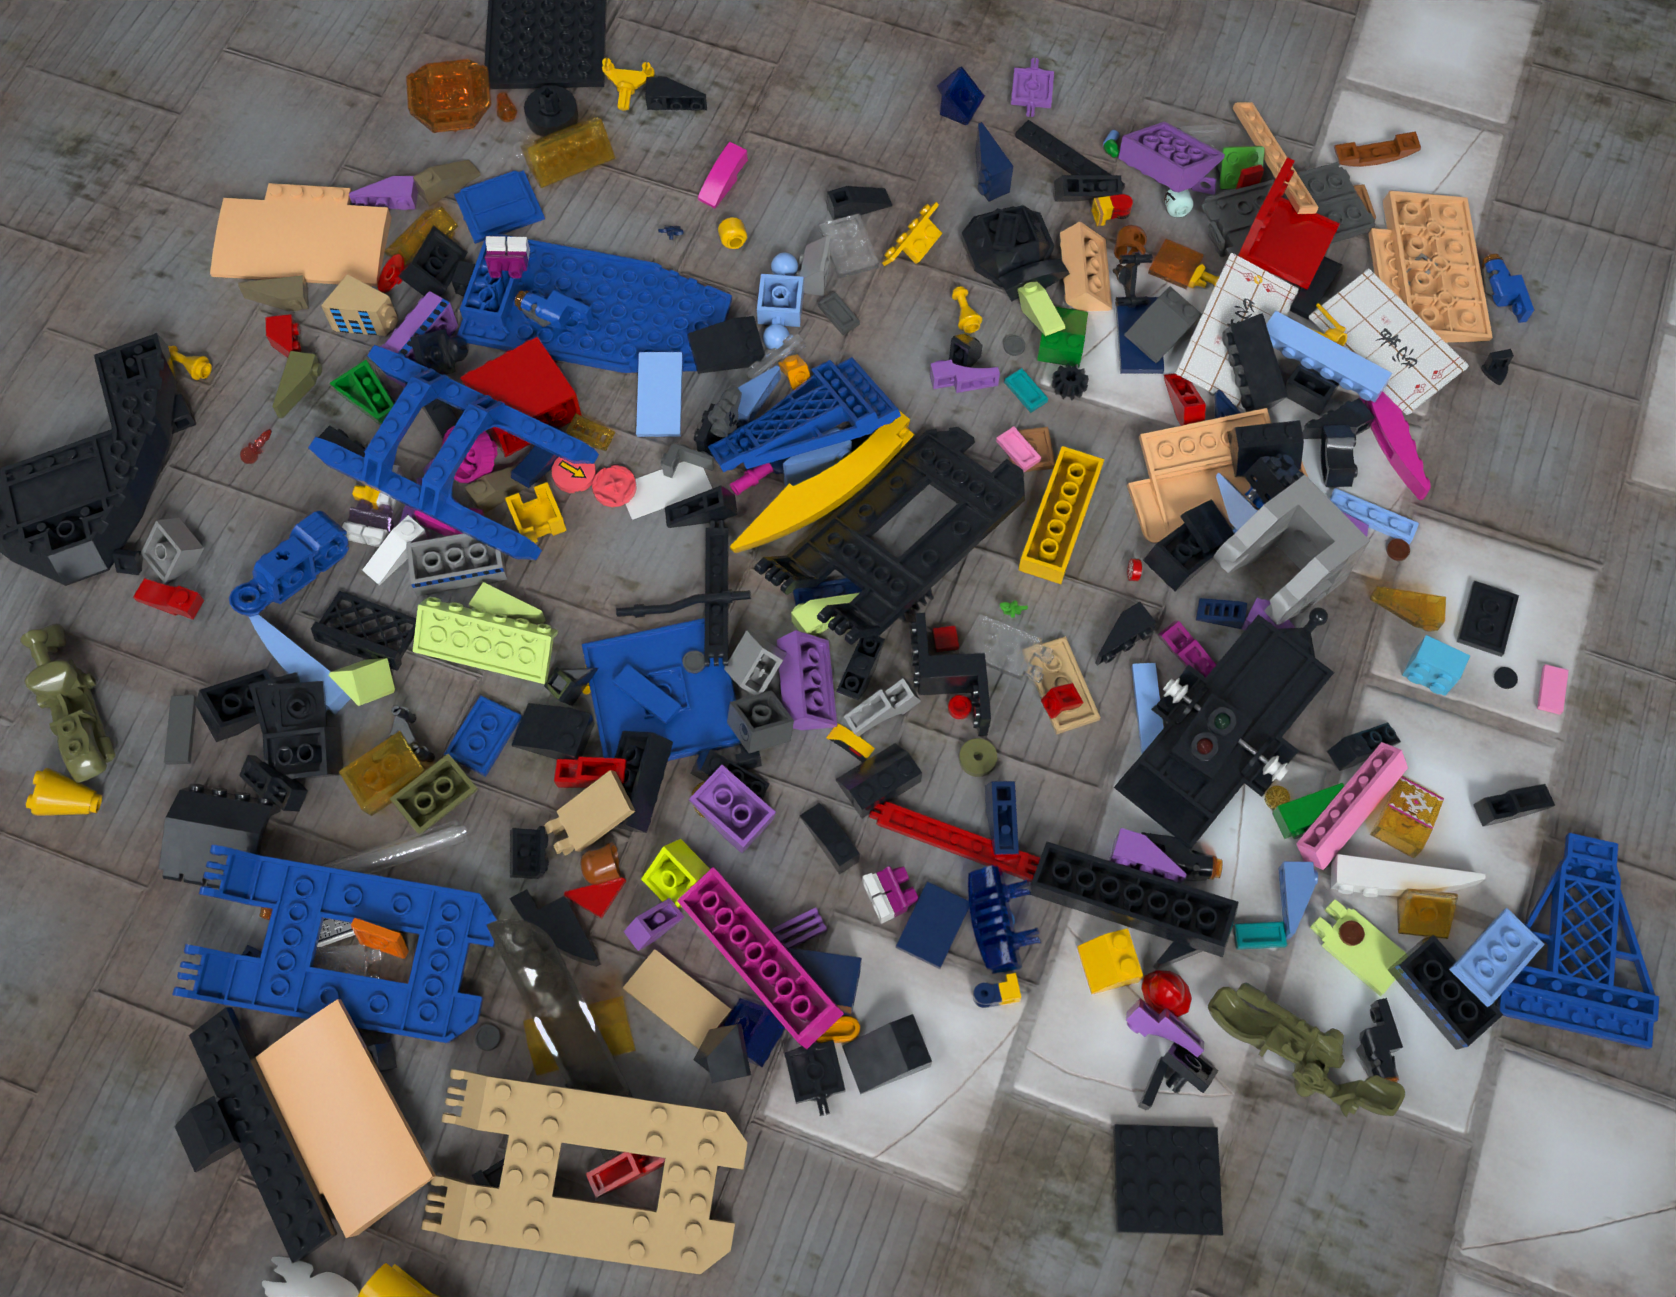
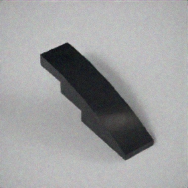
[1289,256,1342,320]

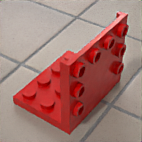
[1237,157,1340,289]

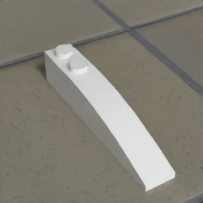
[1331,854,1486,897]

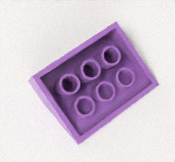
[1118,122,1225,193]

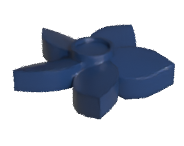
[658,225,683,240]

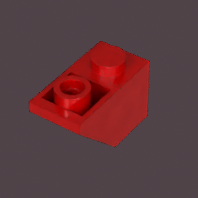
[265,314,301,358]

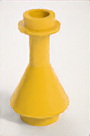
[952,286,982,333]
[168,346,212,380]

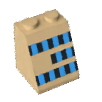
[321,274,399,336]

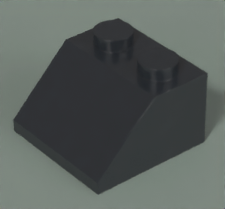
[174,1096,241,1172]

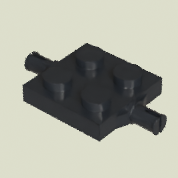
[784,1040,846,1116]

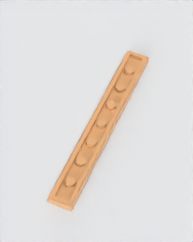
[1233,102,1319,214]

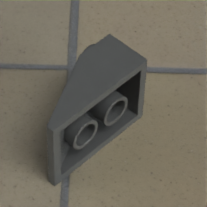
[1124,286,1202,363]

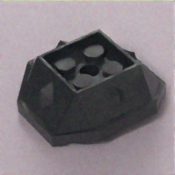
[961,205,1054,288]

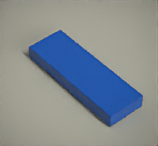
[613,665,682,725]

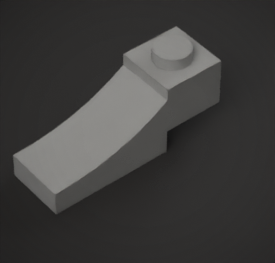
[844,678,921,737]

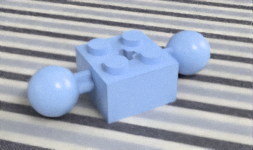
[757,252,804,352]

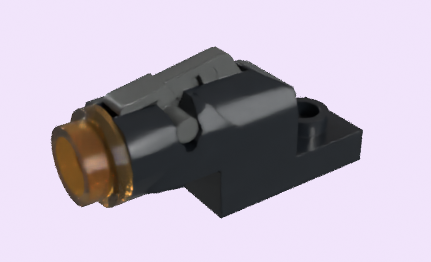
[1141,832,1223,881]
[1356,998,1403,1083]

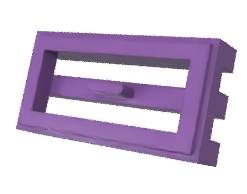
[772,907,827,948]

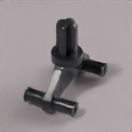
[1113,252,1153,308]
[370,705,435,764]

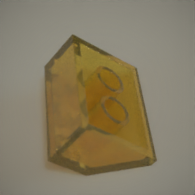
[384,206,458,266]

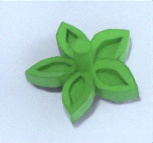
[1000,600,1028,618]

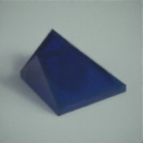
[937,66,985,125]

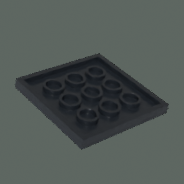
[1113,1124,1223,1236]

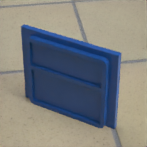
[454,170,545,244]

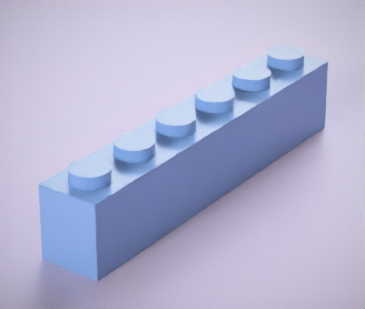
[1266,311,1392,403]

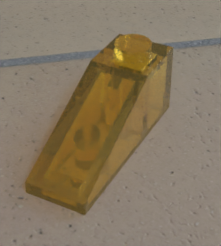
[1370,586,1446,632]

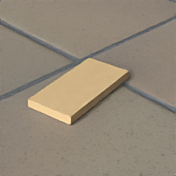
[1022,636,1101,735]
[623,949,732,1050]

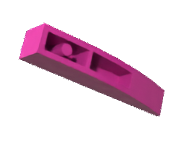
[1359,391,1431,500]

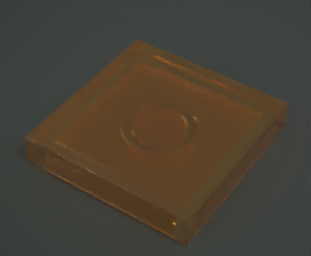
[1148,239,1204,290]

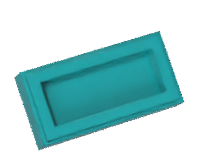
[1004,368,1048,413]
[1233,921,1287,950]

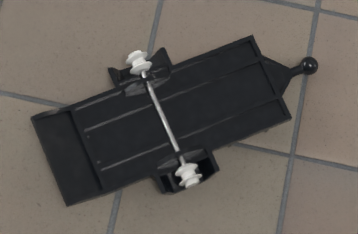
[1114,607,1335,850]

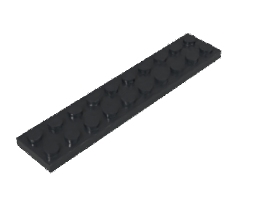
[189,1007,337,1263]

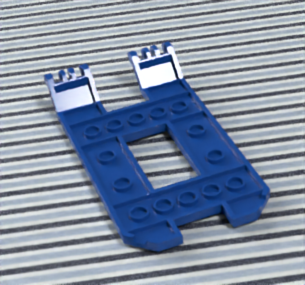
[172,845,500,1043]

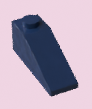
[985,781,1019,855]

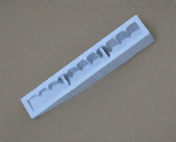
[249,614,351,715]

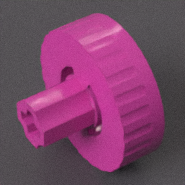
[442,426,498,483]

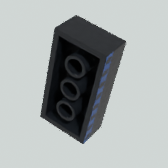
[1388,935,1503,1050]

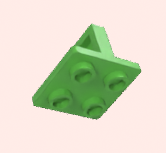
[1216,146,1265,189]

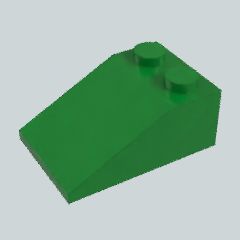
[1037,307,1088,368]

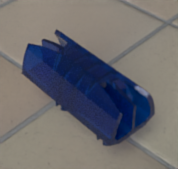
[968,865,1041,974]

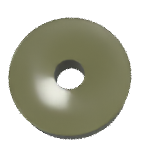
[959,738,997,777]

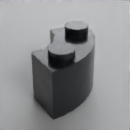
[1320,425,1358,487]

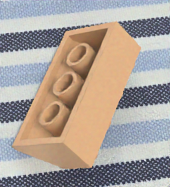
[1060,222,1112,311]

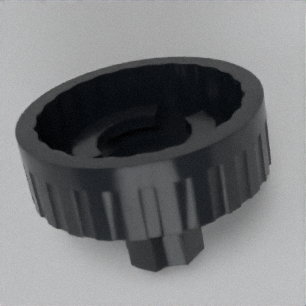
[524,85,579,138]

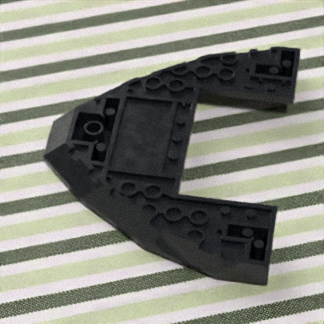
[0,333,178,586]

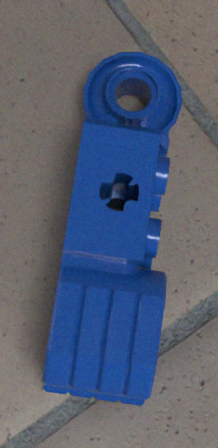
[229,511,349,617]

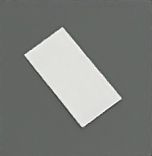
[626,462,712,520]

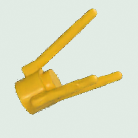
[1306,303,1347,346]

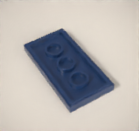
[1116,297,1164,374]

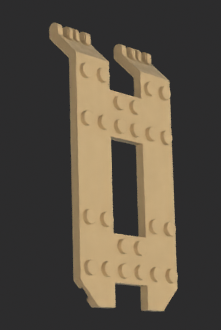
[421,1069,747,1274]

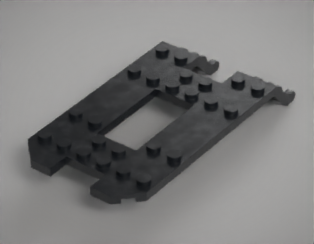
[754,427,1025,645]

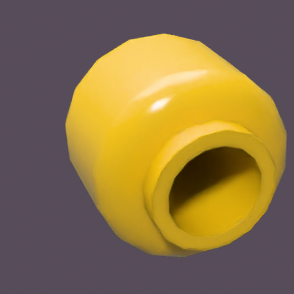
[718,217,747,249]

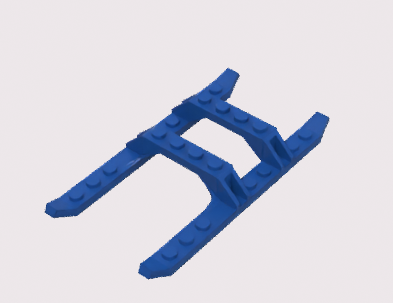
[308,345,599,560]

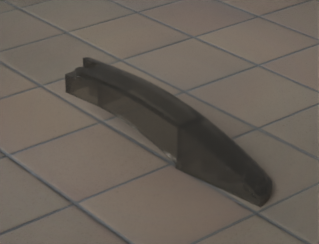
[486,919,634,1160]

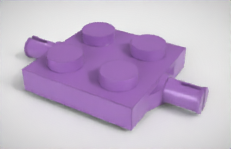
[1011,58,1054,117]

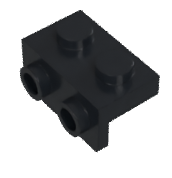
[510,826,549,879]

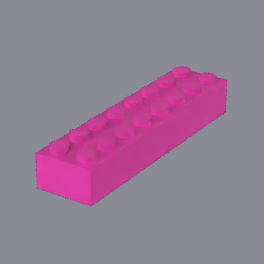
[677,867,844,1049]

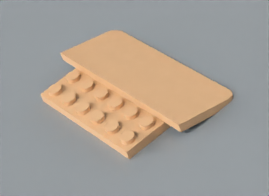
[1127,408,1308,543]

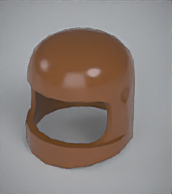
[1114,225,1147,260]
[580,842,621,885]

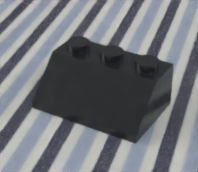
[1228,420,1304,477]
[836,743,922,818]

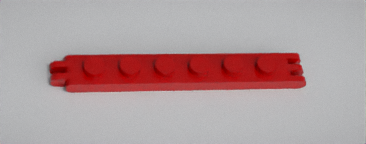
[869,801,1040,882]

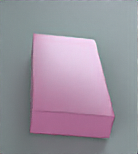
[996,426,1041,472]
[1537,664,1569,715]

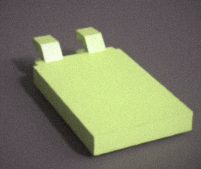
[1309,899,1406,996]

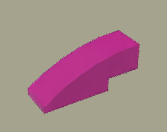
[698,142,748,209]

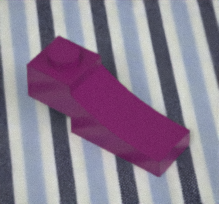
[1158,620,1216,677]

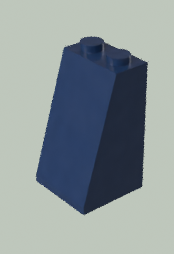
[786,947,862,1016]

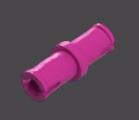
[730,463,773,496]

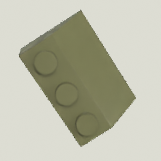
[390,753,478,835]

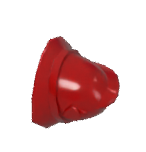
[1142,970,1192,1018]

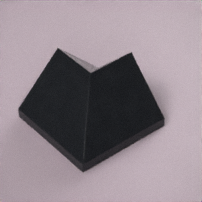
[693,1024,751,1083]

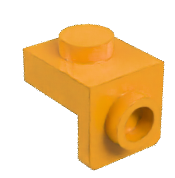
[778,354,811,390]

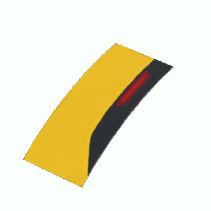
[826,723,875,763]

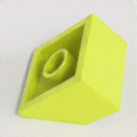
[641,839,710,909]

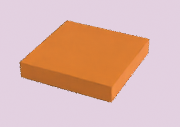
[351,918,409,959]

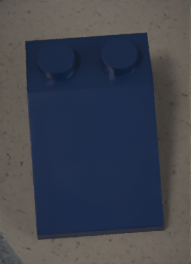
[975,122,1014,202]

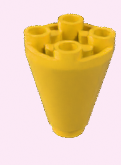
[26,768,102,816]

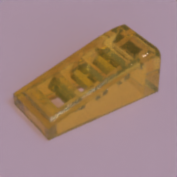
[566,413,615,451]

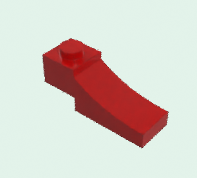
[133,578,204,620]

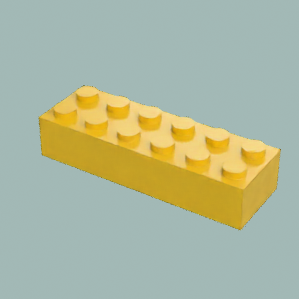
[1018,446,1104,584]

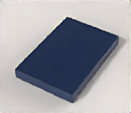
[896,881,972,969]

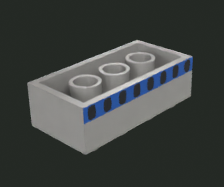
[406,533,507,596]

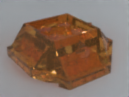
[406,59,492,133]

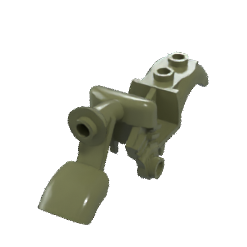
[20,623,116,783]
[1208,982,1405,1118]

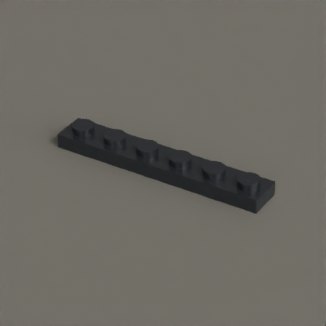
[1015,120,1125,191]

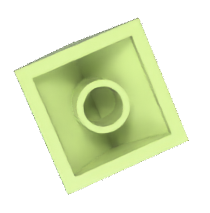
[328,658,395,706]

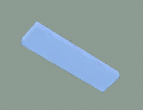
[1330,488,1419,545]
[1131,663,1163,754]

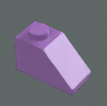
[624,898,684,951]

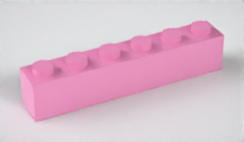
[1296,742,1408,870]

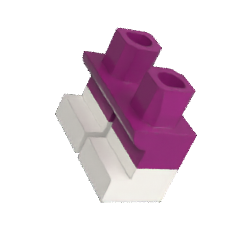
[485,236,530,278]
[862,866,918,924]

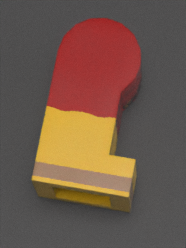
[1091,194,1133,226]

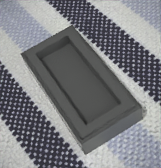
[818,292,860,335]

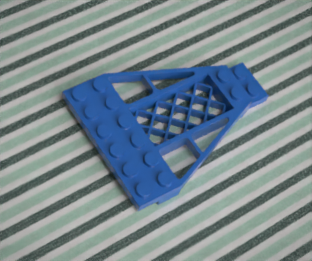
[708,357,901,472]
[1497,833,1659,1049]

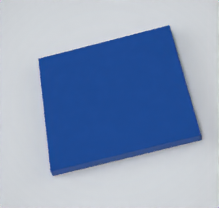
[582,618,741,761]

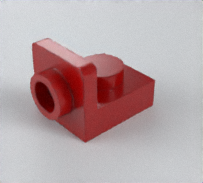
[1041,683,1084,719]

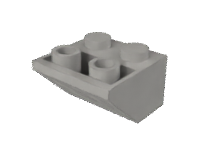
[724,629,787,695]

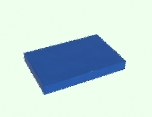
[444,695,522,777]

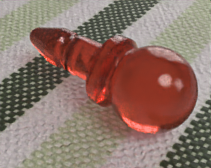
[240,429,272,464]

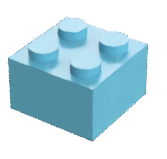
[1402,635,1470,696]

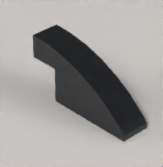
[509,889,601,967]

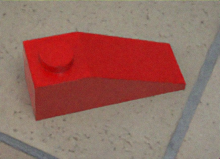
[1164,373,1206,426]

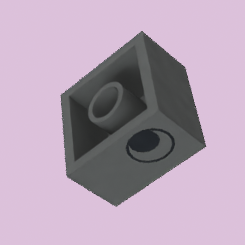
[727,691,794,753]

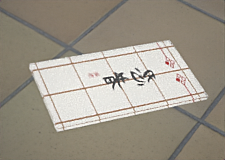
[1175,253,1299,410]
[1309,269,1469,415]

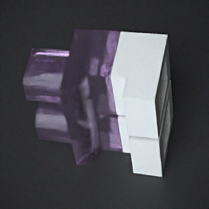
[342,499,394,547]

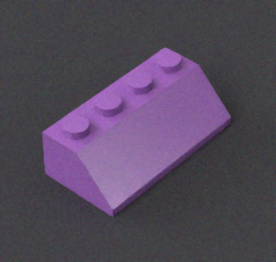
[777,630,837,730]

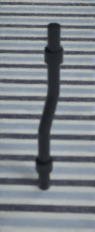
[616,589,751,618]

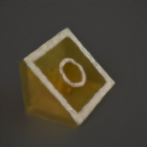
[1397,888,1458,939]

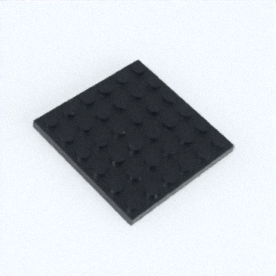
[483,0,607,90]

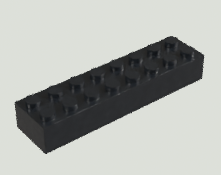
[1031,842,1239,957]

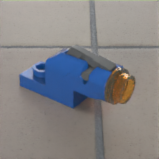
[1482,254,1534,323]
[515,290,593,328]

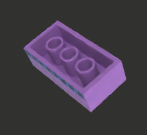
[380,291,458,387]

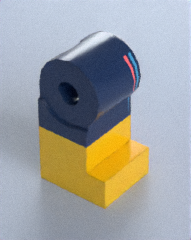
[973,973,1021,1008]

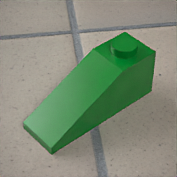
[1272,783,1344,839]

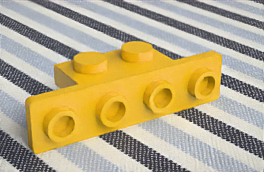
[882,202,942,266]

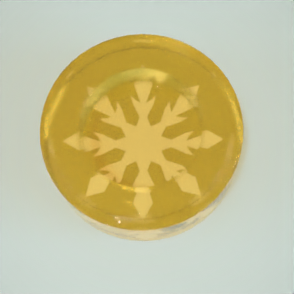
[1264,785,1290,810]

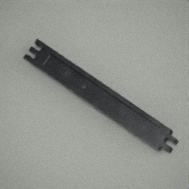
[704,520,729,667]

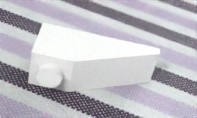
[363,515,428,586]

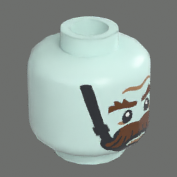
[1164,188,1193,217]

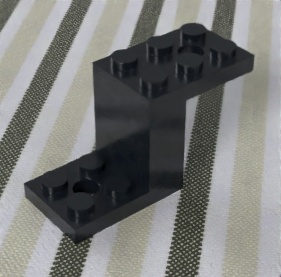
[910,613,991,736]

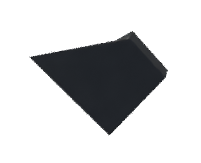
[544,667,599,706]

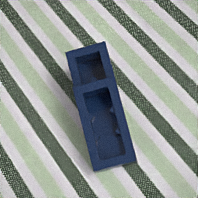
[511,425,571,488]

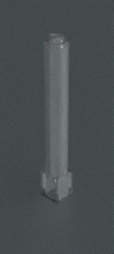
[312,819,469,874]

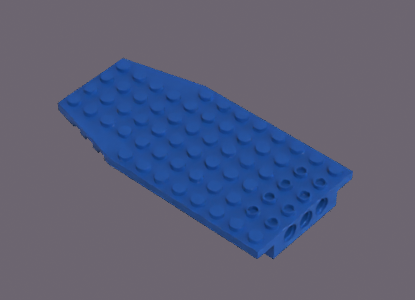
[457,233,732,373]

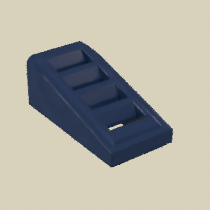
[1196,598,1247,629]

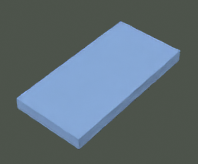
[636,352,683,437]
[1449,908,1544,1007]

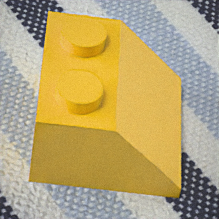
[1077,928,1143,995]

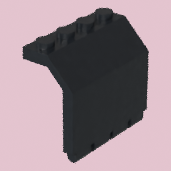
[159,784,281,889]

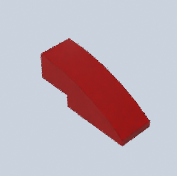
[554,757,627,788]
[586,1152,666,1198]

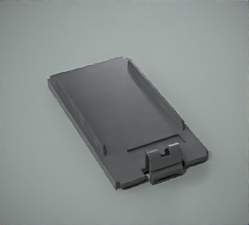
[1201,162,1375,266]

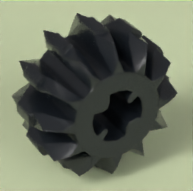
[1051,363,1089,401]

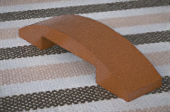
[1334,131,1421,167]

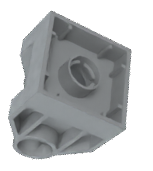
[1213,475,1370,625]

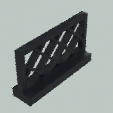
[311,591,416,671]

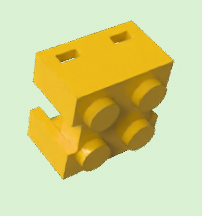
[505,482,567,543]

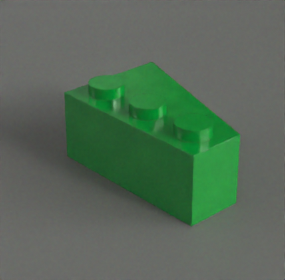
[329,360,395,426]

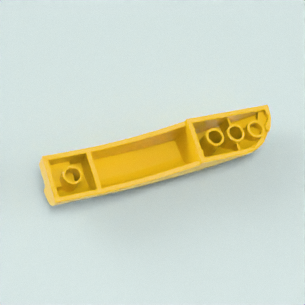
[730,411,914,553]

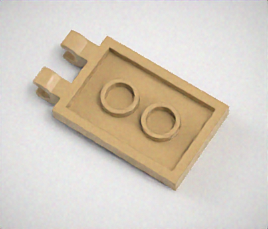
[544,770,635,856]

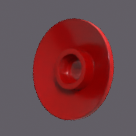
[378,254,404,293]

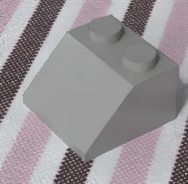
[796,236,831,296]
[141,518,204,584]

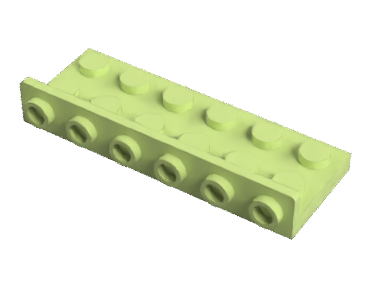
[413,597,558,684]

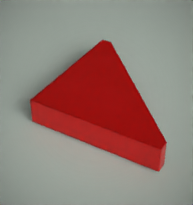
[563,877,626,919]

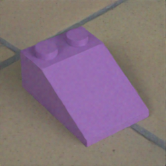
[689,765,776,853]

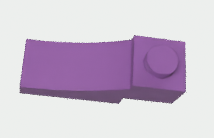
[930,360,1000,393]
[1126,998,1204,1057]

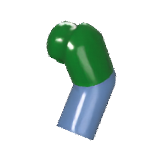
[1103,130,1120,158]

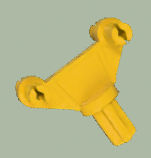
[602,58,655,111]

